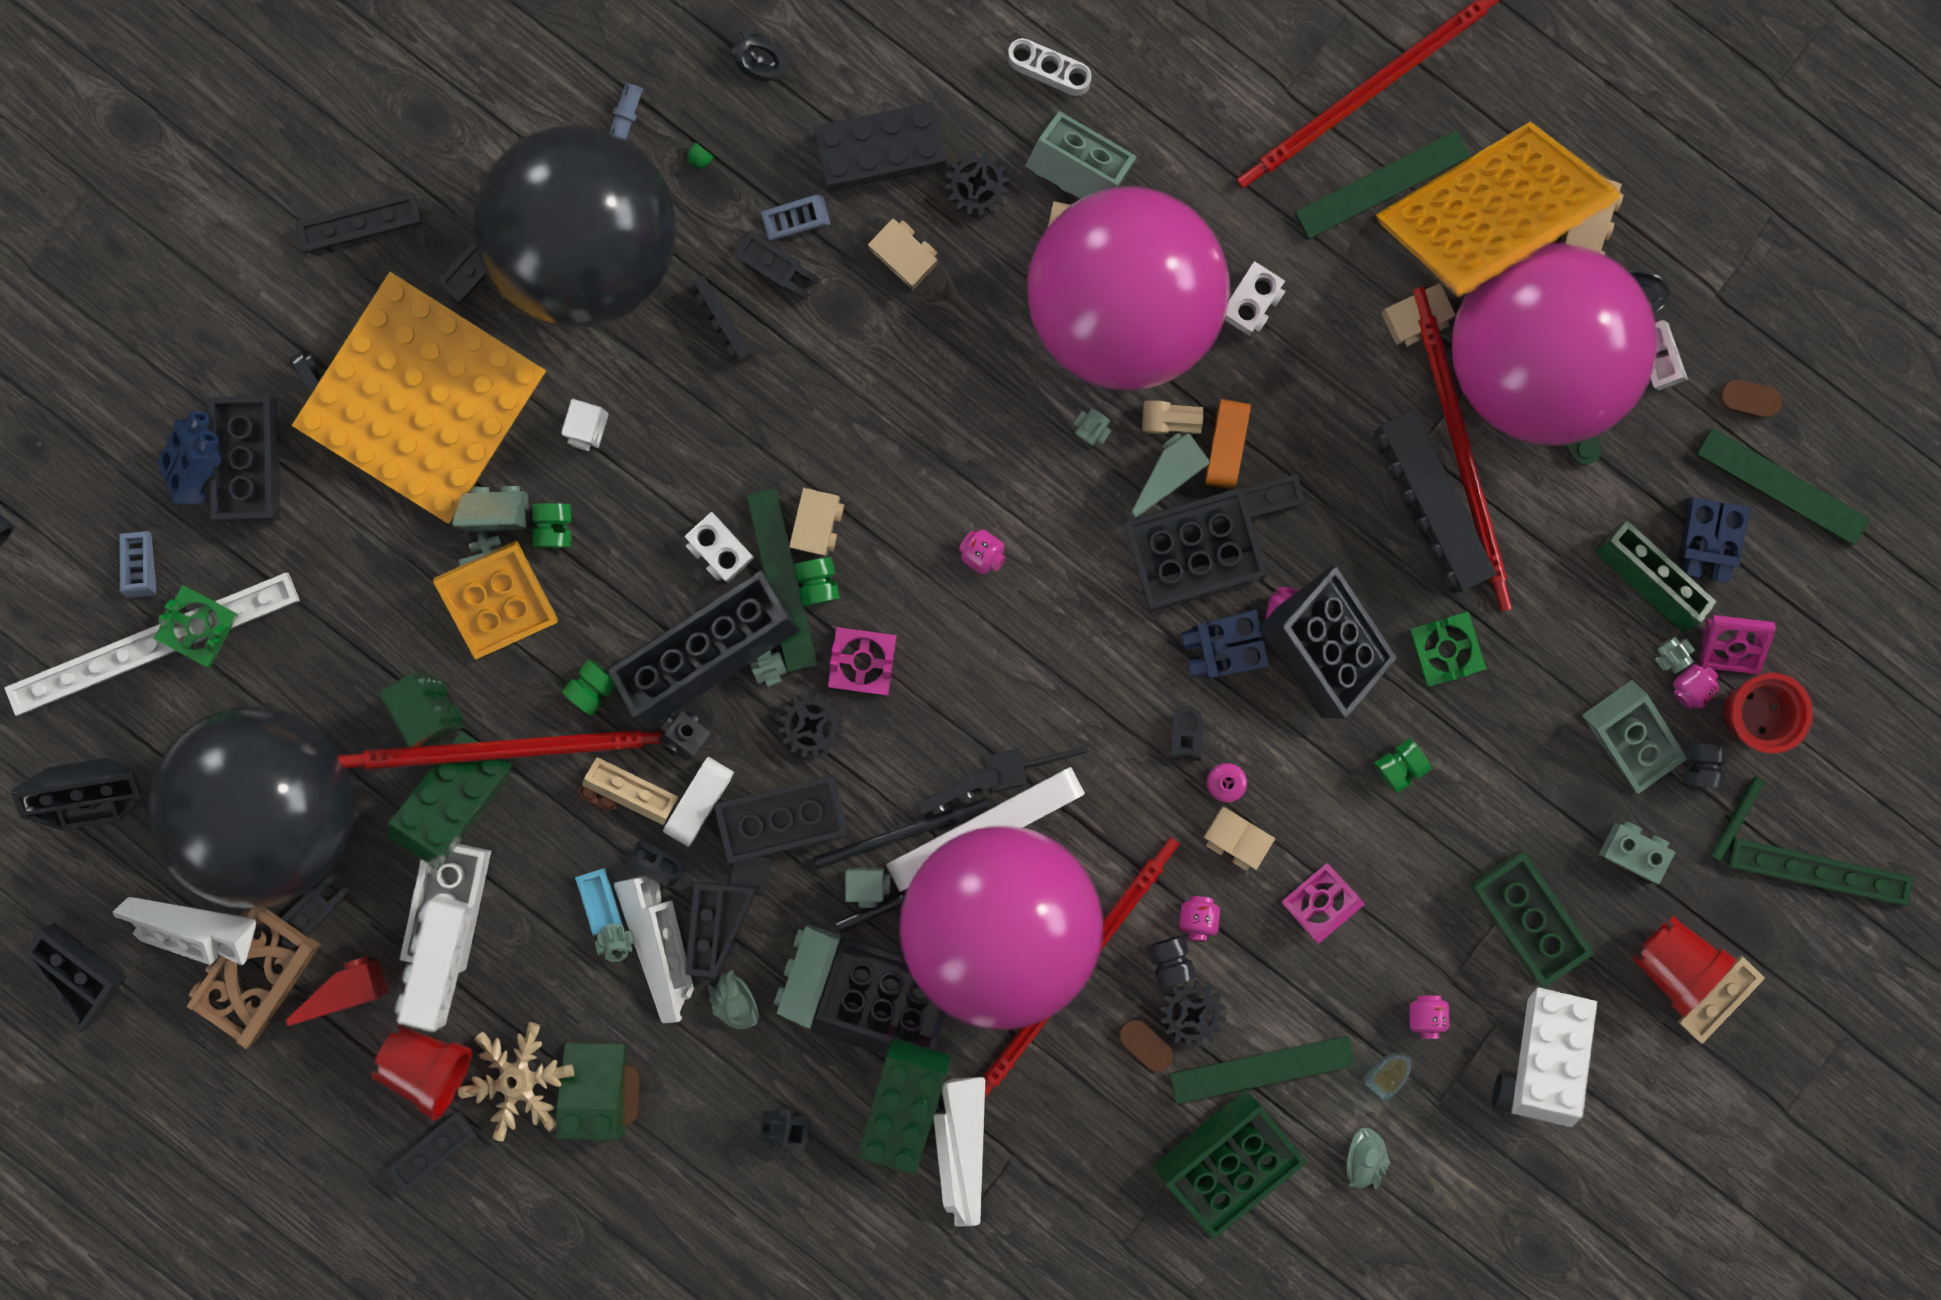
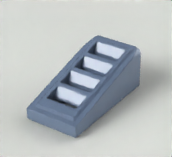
[761,195,830,241]
[120,531,156,598]

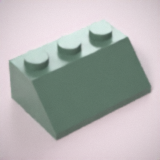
[1025,111,1137,199]
[774,924,842,1028]

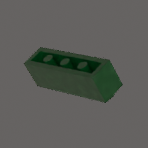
[1594,520,1717,633]

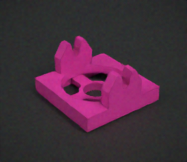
[1698,615,1776,674]
[828,627,897,695]
[1281,863,1365,944]

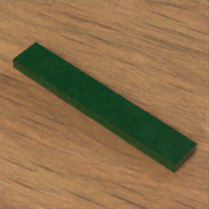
[1294,130,1471,240]
[1695,428,1870,546]
[747,488,817,672]
[1727,838,1914,907]
[1170,1035,1355,1104]

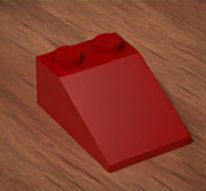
[286,956,388,1026]

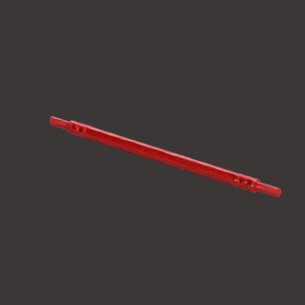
[1236,0,1500,189]
[1413,287,1512,612]
[338,730,663,770]
[983,837,1180,1098]

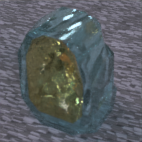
[1362,1053,1412,1103]

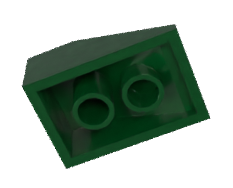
[557,1042,626,1140]

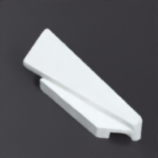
[614,875,694,1023]
[113,897,256,965]
[934,1077,985,1227]

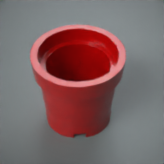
[1723,673,1813,753]
[1632,915,1736,1017]
[371,1024,472,1121]

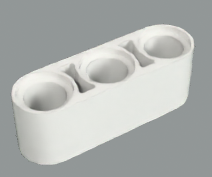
[1008,38,1091,96]
[663,756,734,847]

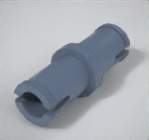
[609,82,644,139]

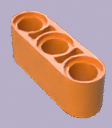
[1205,399,1251,490]

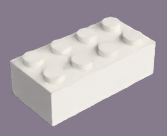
[400,844,491,973]
[396,896,476,1031]
[1512,987,1597,1127]

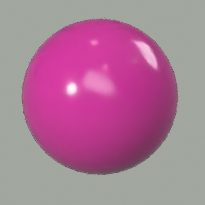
[1027,187,1229,390]
[1452,243,1657,445]
[900,826,1103,1029]

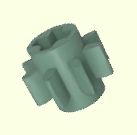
[1074,408,1111,446]
[1655,636,1695,674]
[750,651,787,687]
[595,924,634,962]

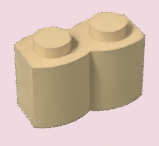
[1204,806,1275,871]

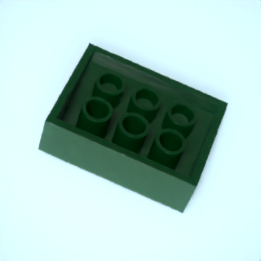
[1153,1088,1307,1240]

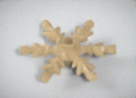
[458,1022,575,1141]

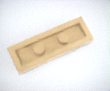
[582,757,678,825]
[1677,956,1765,1044]

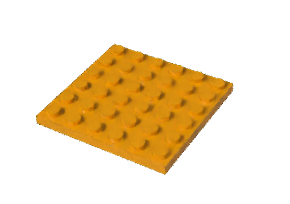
[1376,121,1621,296]
[292,272,546,524]

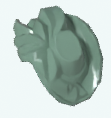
[708,970,760,1029]
[1346,1128,1390,1189]

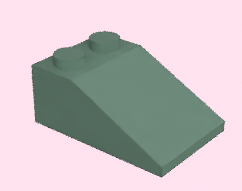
[1129,433,1210,520]
[453,486,529,532]
[1582,680,1687,794]

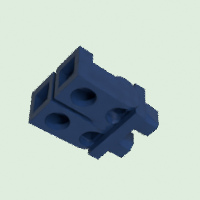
[157,411,221,505]
[1678,497,1751,583]
[1181,610,1269,678]

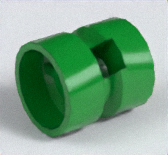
[531,503,572,548]
[793,557,840,607]
[561,659,617,716]
[1374,738,1432,794]

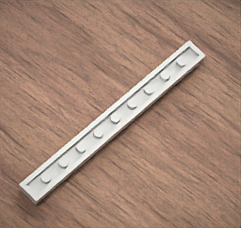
[4,573,300,716]

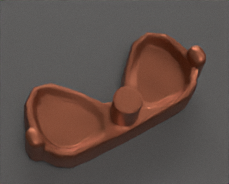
[578,786,618,811]

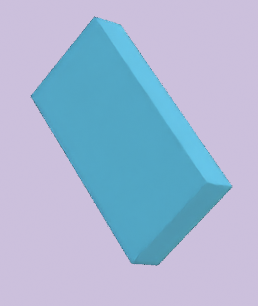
[575,868,623,935]

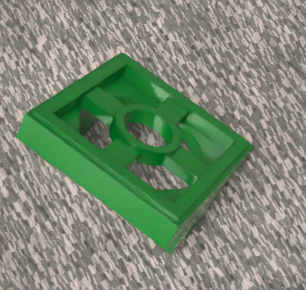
[154,585,238,667]
[1409,611,1486,687]

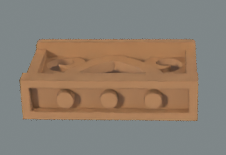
[187,907,321,1049]

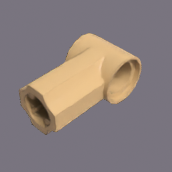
[1142,401,1203,434]

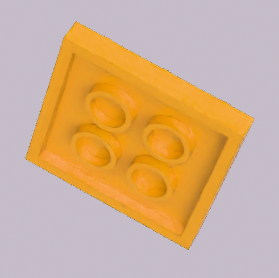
[433,541,558,660]

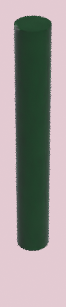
[1710,776,1765,862]

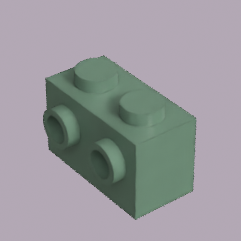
[1598,821,1675,884]
[846,868,891,908]

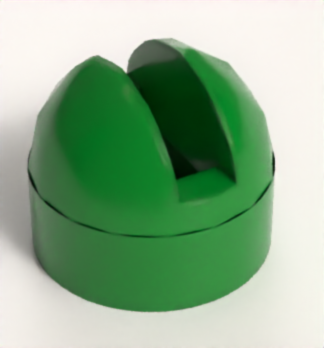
[687,142,714,169]

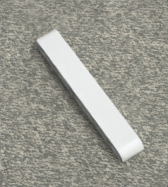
[886,767,1085,891]

